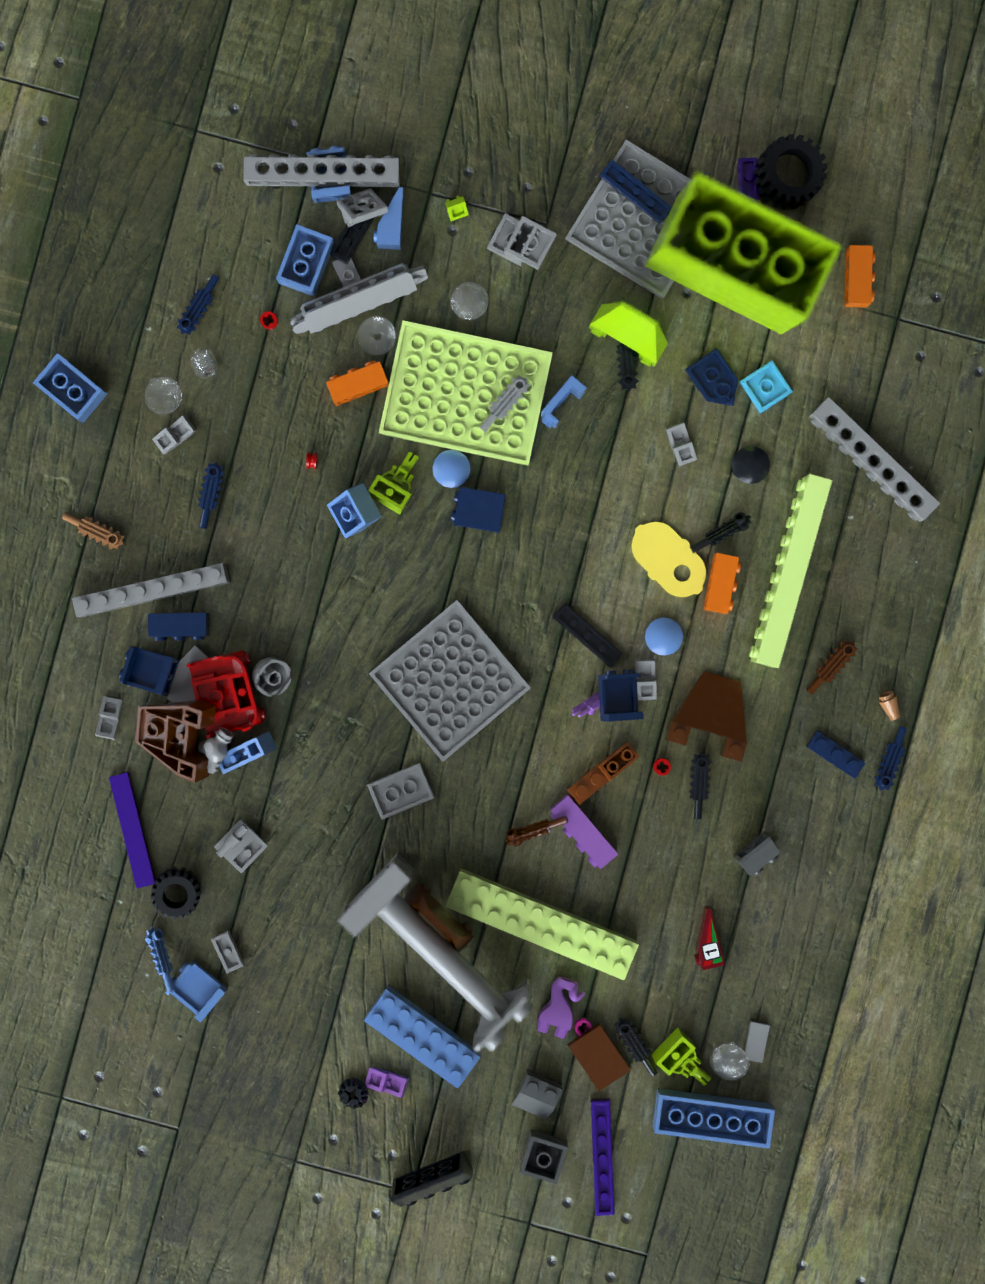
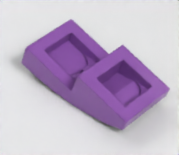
[365,1067,409,1098]

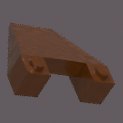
[665,671,747,762]
[135,700,216,783]
[403,883,474,953]

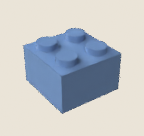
[327,483,382,539]

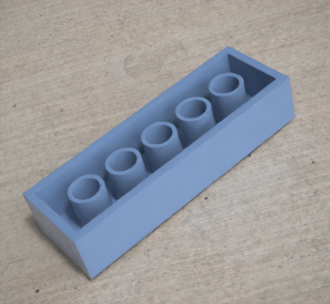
[364,985,481,1089]
[652,1088,775,1149]

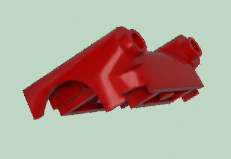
[186,650,266,738]

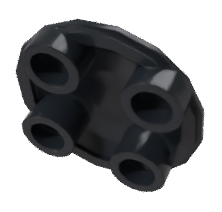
[732,446,770,484]

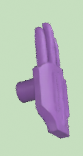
[572,692,600,717]

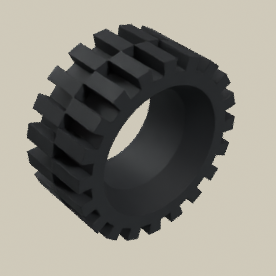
[754,134,828,210]

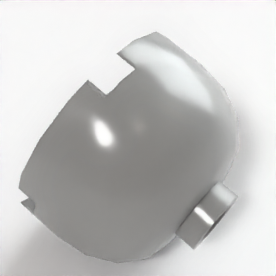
[252,657,291,697]

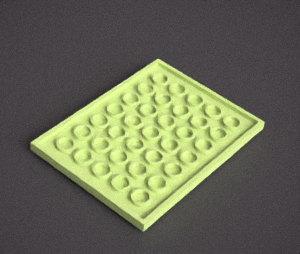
[379,320,553,466]

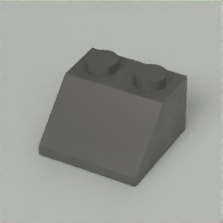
[733,832,780,877]
[512,1069,563,1120]

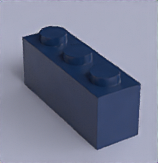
[148,613,210,641]

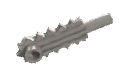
[479,375,530,432]

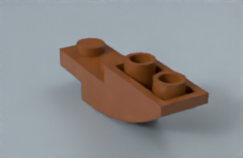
[567,742,640,805]

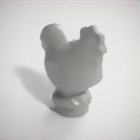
[198,727,234,774]

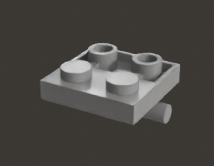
[214,819,269,874]

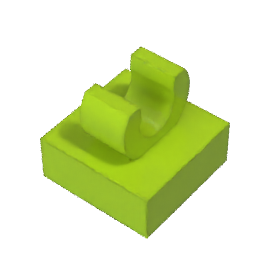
[445,195,469,221]

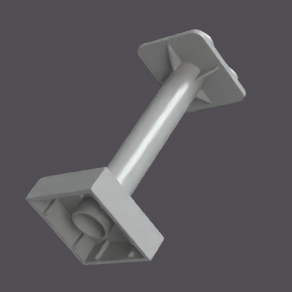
[338,853,534,1052]

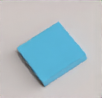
[740,360,793,414]

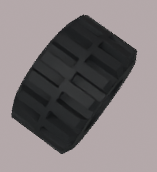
[151,867,201,920]

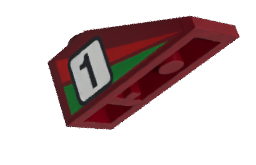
[694,906,725,970]

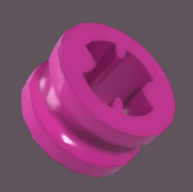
[574,1018,592,1036]

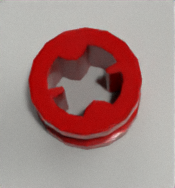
[260,311,278,330]
[306,452,318,470]
[653,758,671,776]

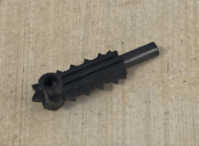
[616,343,639,392]
[690,512,751,553]
[689,751,712,819]
[614,1016,658,1077]

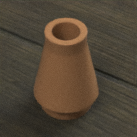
[878,691,901,721]

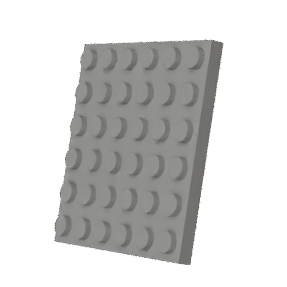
[565,140,691,299]
[369,600,531,762]

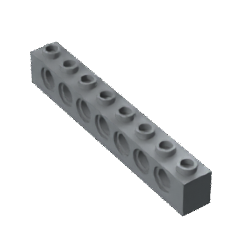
[244,154,400,187]
[809,397,940,522]

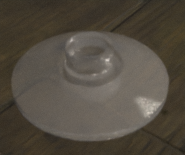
[358,316,396,355]

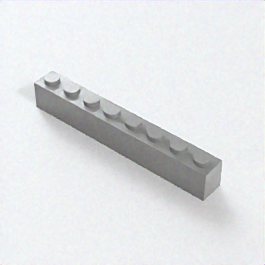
[72,563,230,617]

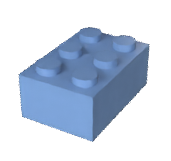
[276,224,335,297]
[33,353,107,423]

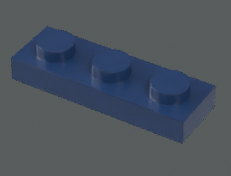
[806,731,865,779]

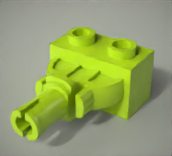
[368,452,419,515]
[651,1027,711,1086]

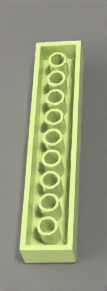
[749,474,832,668]
[445,868,639,980]

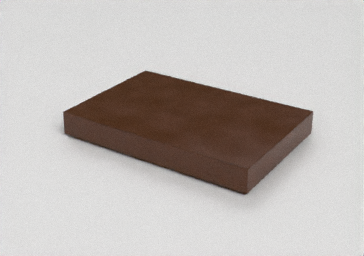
[567,1023,631,1091]

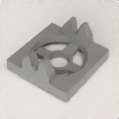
[336,188,388,227]

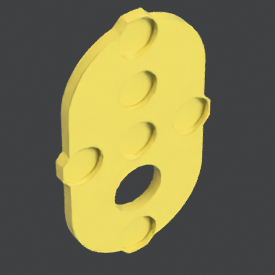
[632,522,706,597]

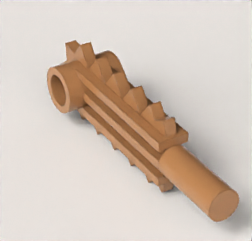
[62,512,125,550]

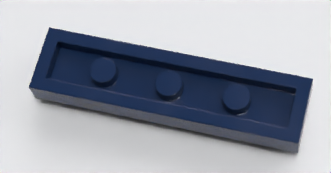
[600,160,672,224]

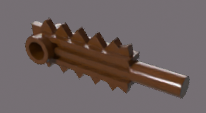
[806,639,858,695]
[505,816,568,847]

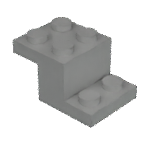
[487,213,557,270]

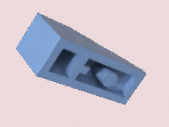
[374,187,404,250]
[219,732,277,774]

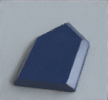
[685,348,738,406]

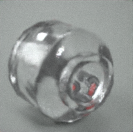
[190,348,218,379]

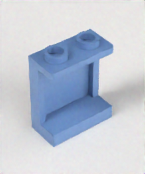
[306,146,352,203]
[541,376,587,428]
[165,960,228,1023]

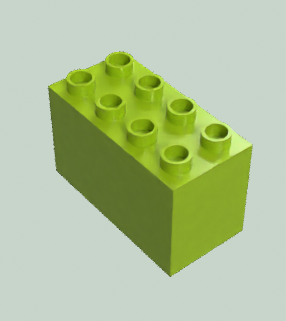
[645,173,841,334]

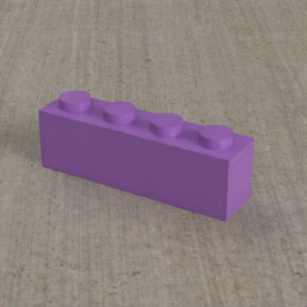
[550,794,618,869]

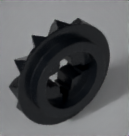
[338,1078,369,1109]

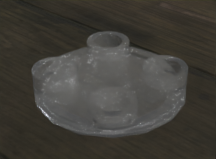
[451,282,489,320]
[145,377,182,414]
[710,1042,749,1081]

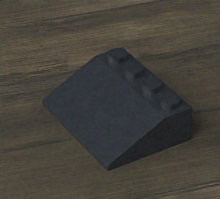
[390,1151,473,1207]

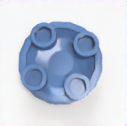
[432,450,471,488]
[645,618,683,656]

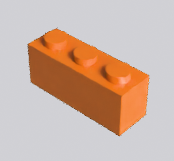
[844,245,876,308]
[326,360,389,406]
[703,553,741,614]

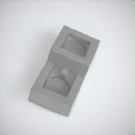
[152,415,197,455]
[665,422,697,466]
[635,659,657,701]
[95,696,123,740]

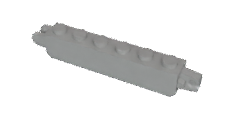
[290,263,428,334]

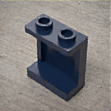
[451,487,506,534]
[119,646,179,697]
[598,669,644,722]

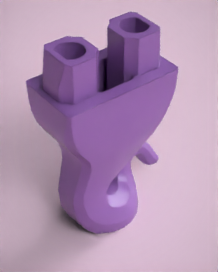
[537,976,585,1039]

